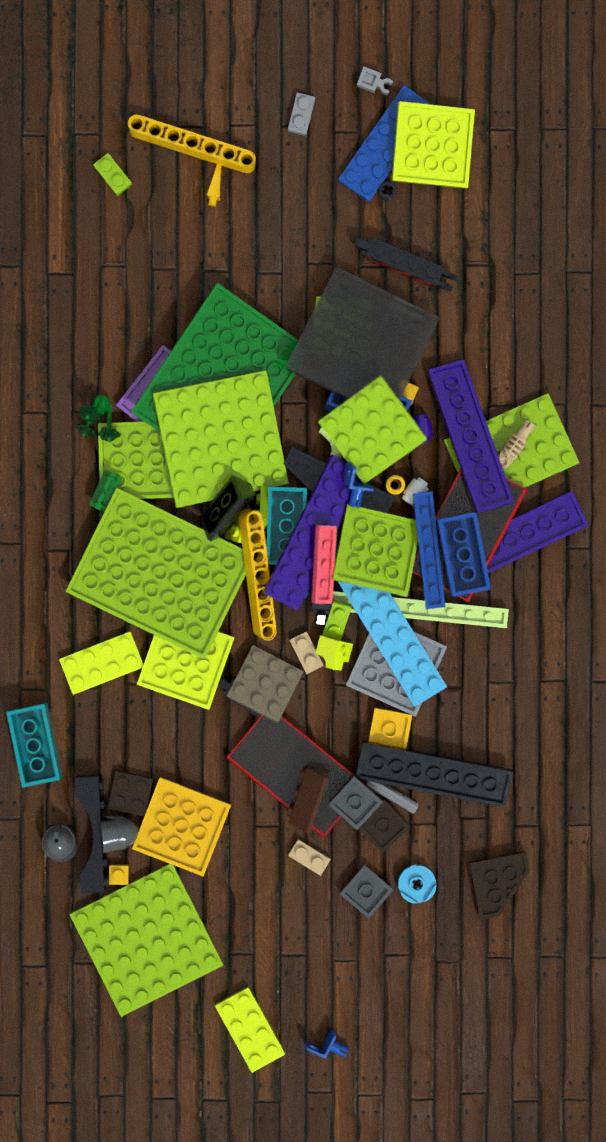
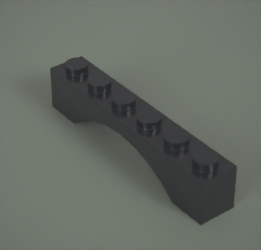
[75,774,109,893]

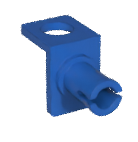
[344,462,374,508]
[303,1028,349,1059]

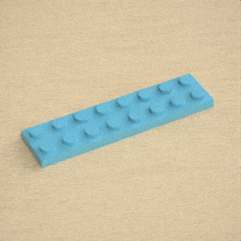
[338,581,447,707]

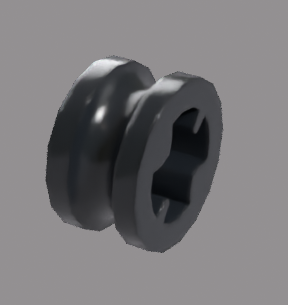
[379,182,396,201]

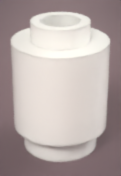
[402,477,429,507]

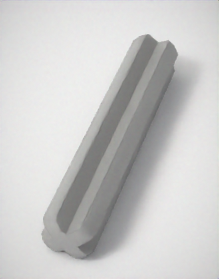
[366,781,418,813]

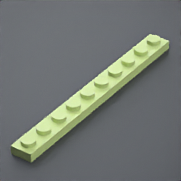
[332,591,509,628]

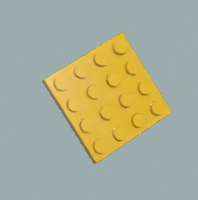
[132,777,231,877]

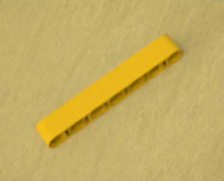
[128,115,256,173]
[239,508,276,640]

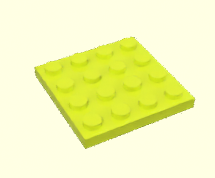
[392,101,475,188]
[137,631,235,710]

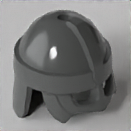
[101,816,138,853]
[42,823,78,863]

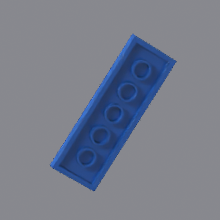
[338,85,432,203]

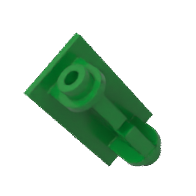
[89,470,122,512]

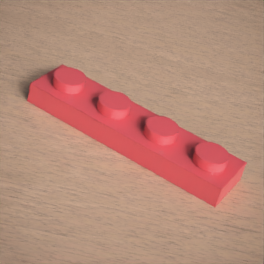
[312,525,337,604]

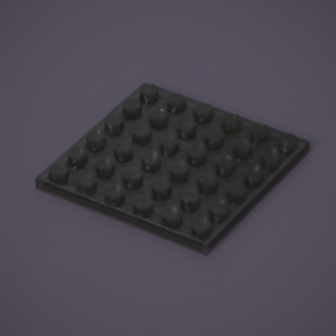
[285,267,440,400]

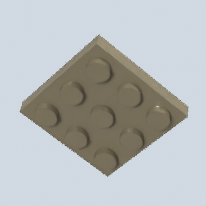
[226,645,304,723]

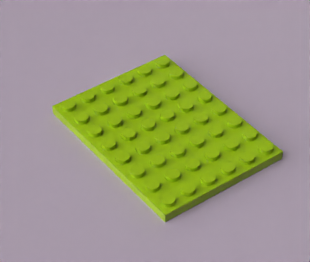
[65,488,255,659]

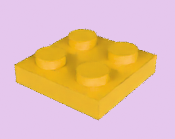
[368,707,412,749]

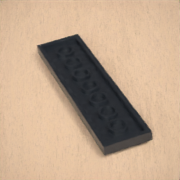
[355,740,514,807]

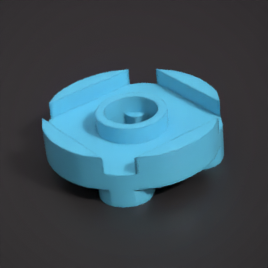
[398,864,436,903]

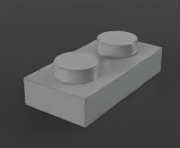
[288,93,315,136]

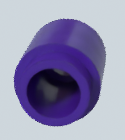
[413,414,434,443]

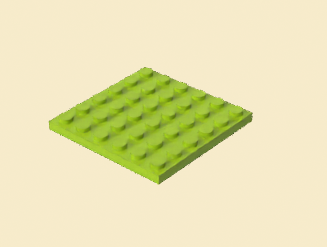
[152,370,289,508]
[69,864,224,1017]

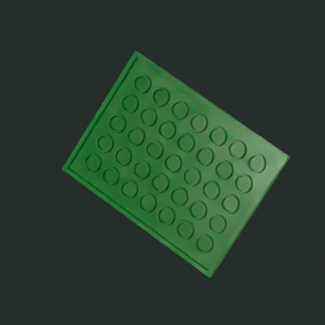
[131,283,312,432]

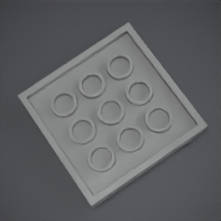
[346,631,447,717]

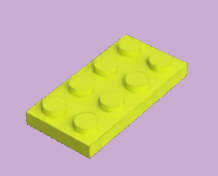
[59,631,144,695]
[215,986,285,1073]

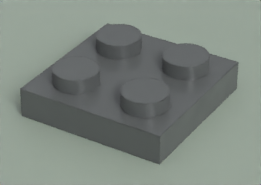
[328,775,383,830]
[340,864,394,919]

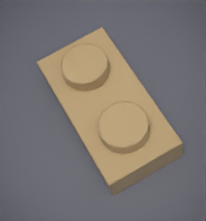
[290,631,324,674]
[288,839,331,876]

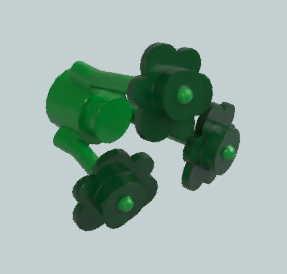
[75,395,120,442]

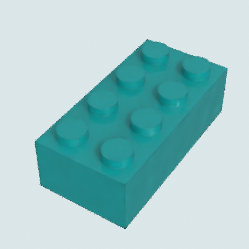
[266,487,307,565]
[6,702,63,788]

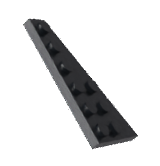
[284,447,395,522]

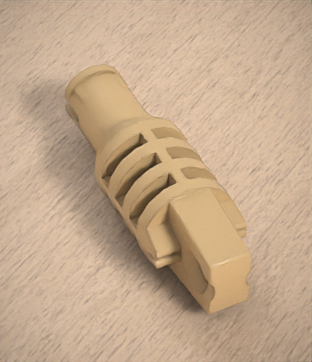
[499,419,536,470]

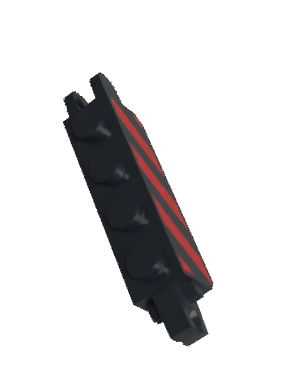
[354,238,458,292]

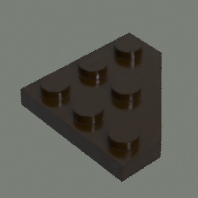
[469,851,530,920]

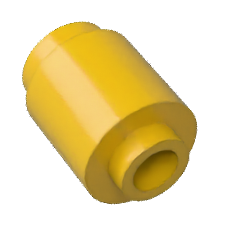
[385,475,405,495]

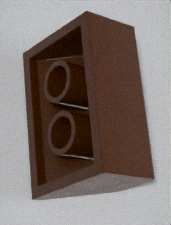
[287,765,329,834]

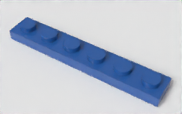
[413,491,445,609]

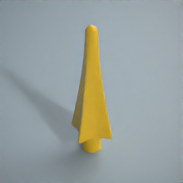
[207,164,222,207]

